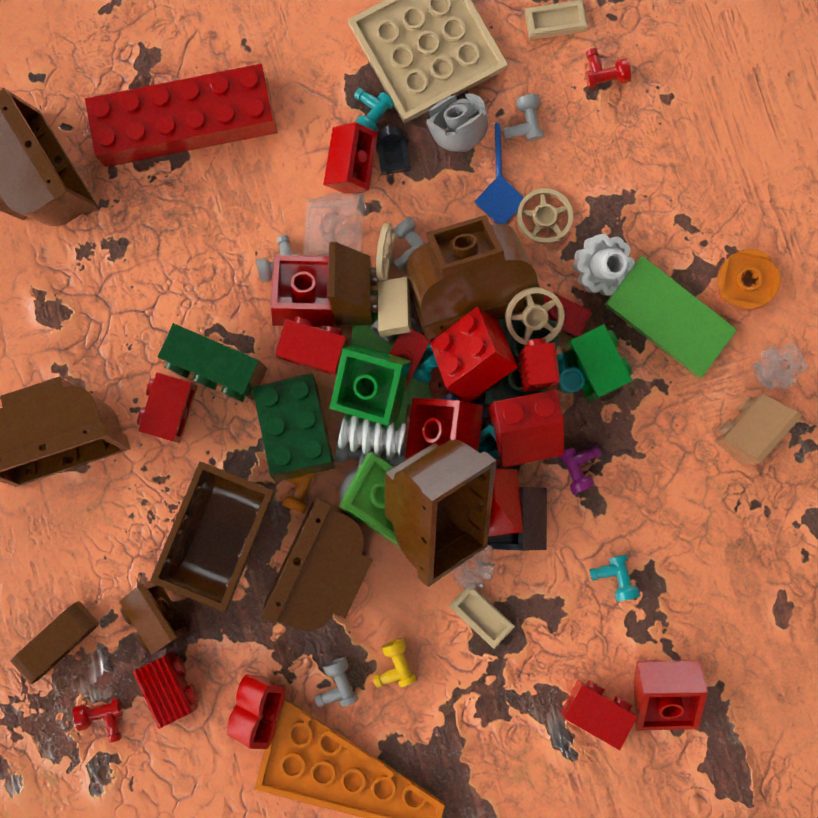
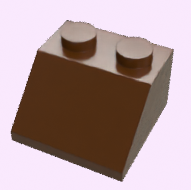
[328,242,379,326]
[119,581,190,655]

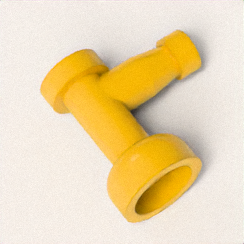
[373,638,417,688]

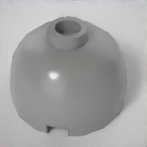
[427,94,488,152]

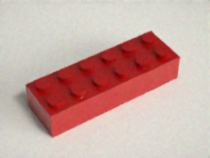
[85,64,278,167]

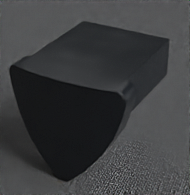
[376,126,411,176]

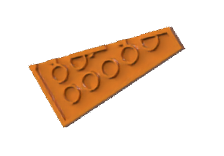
[254,698,445,818]

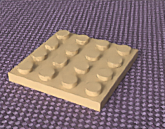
[348,0,508,124]

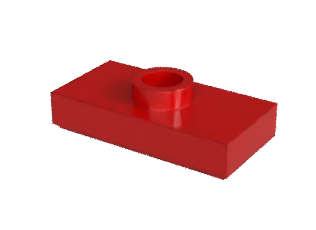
[541,287,592,338]
[389,327,431,389]

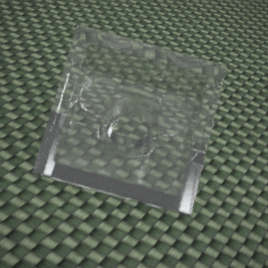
[303,193,366,257]

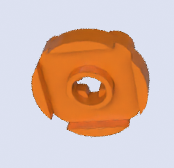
[717,249,781,310]

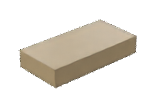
[524,0,588,40]
[378,276,411,337]
[449,583,515,649]

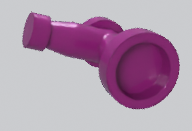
[559,445,601,495]

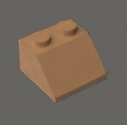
[715,394,802,466]

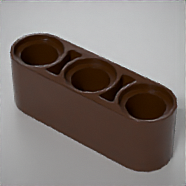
[10,601,100,685]

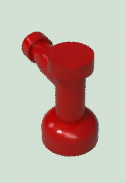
[585,48,631,89]
[73,698,123,743]

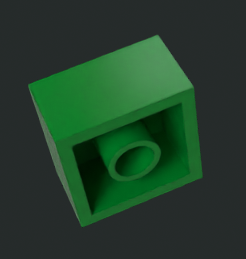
[562,324,633,403]
[329,344,412,426]

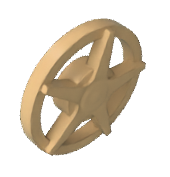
[517,188,573,244]
[376,223,396,281]
[505,287,564,345]

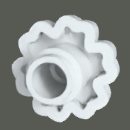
[573,234,635,296]

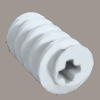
[338,414,406,461]

